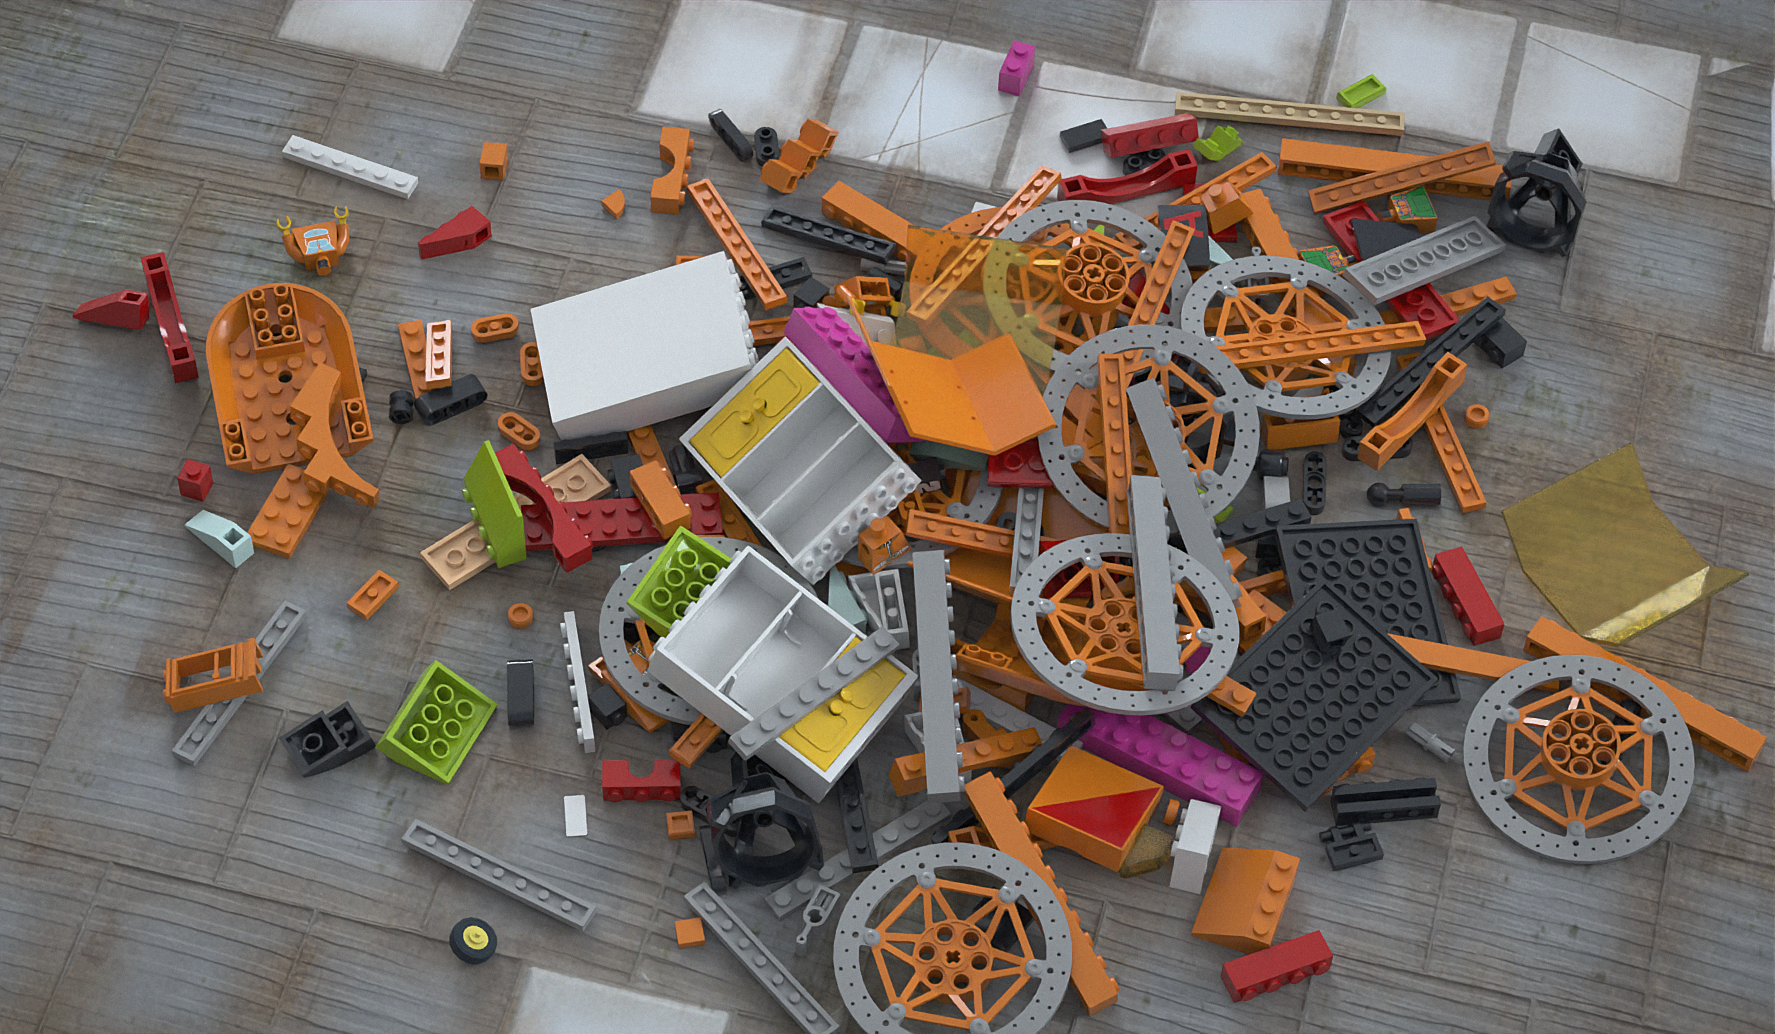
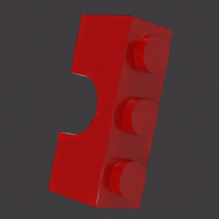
[602,760,681,802]

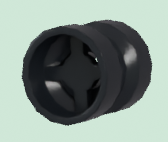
[389,390,414,424]

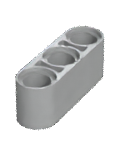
[1262,476,1290,509]

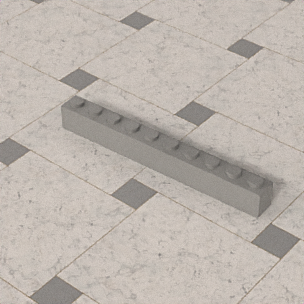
[1126,378,1243,608]
[1126,475,1183,691]
[913,550,965,803]

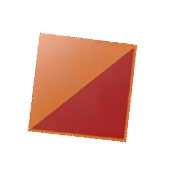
[1025,745,1164,872]

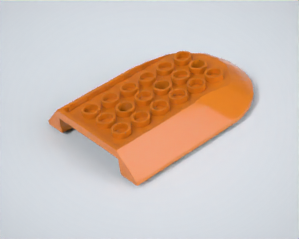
[206,283,374,474]
[956,604,1165,708]

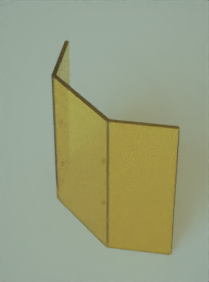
[892,225,1067,397]
[1501,443,1749,647]

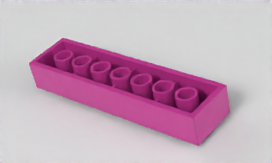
[784,307,925,442]
[1057,704,1264,827]

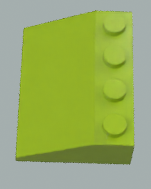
[461,440,527,568]
[626,525,731,638]
[375,660,498,784]

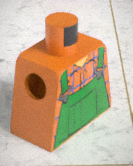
[1378,185,1438,234]
[1299,246,1357,297]

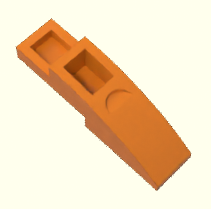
[588,657,670,733]

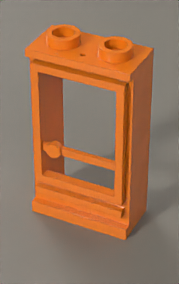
[163,638,263,713]

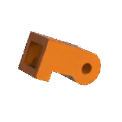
[963,709,1007,741]

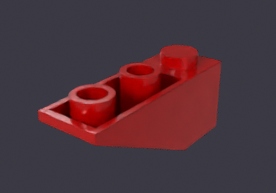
[418,206,492,259]
[73,290,150,330]

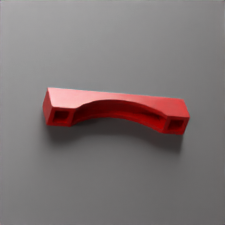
[1057,149,1198,204]
[140,252,199,383]
[495,443,593,573]

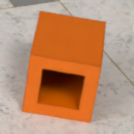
[479,142,508,180]

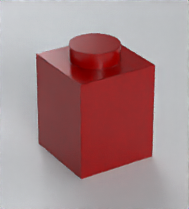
[177,459,213,502]

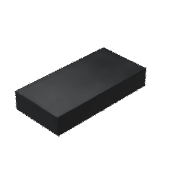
[1060,119,1107,153]

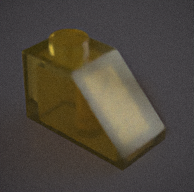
[1120,824,1173,879]

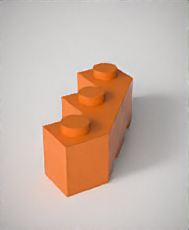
[760,119,839,193]

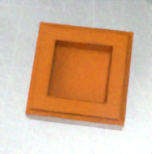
[666,810,695,840]
[674,917,705,949]

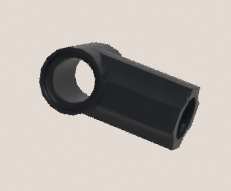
[669,445,703,493]

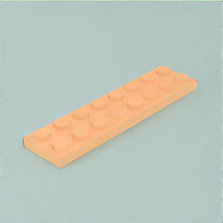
[420,454,611,591]

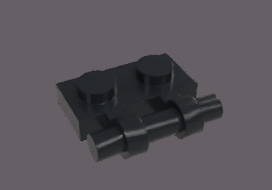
[1319,821,1384,871]

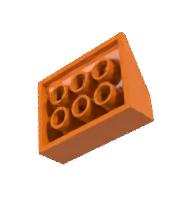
[1191,847,1300,954]

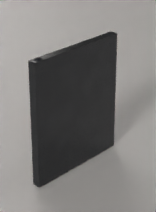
[1350,219,1421,261]

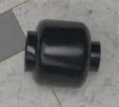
[1253,449,1289,480]

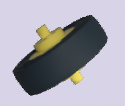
[449,917,497,965]

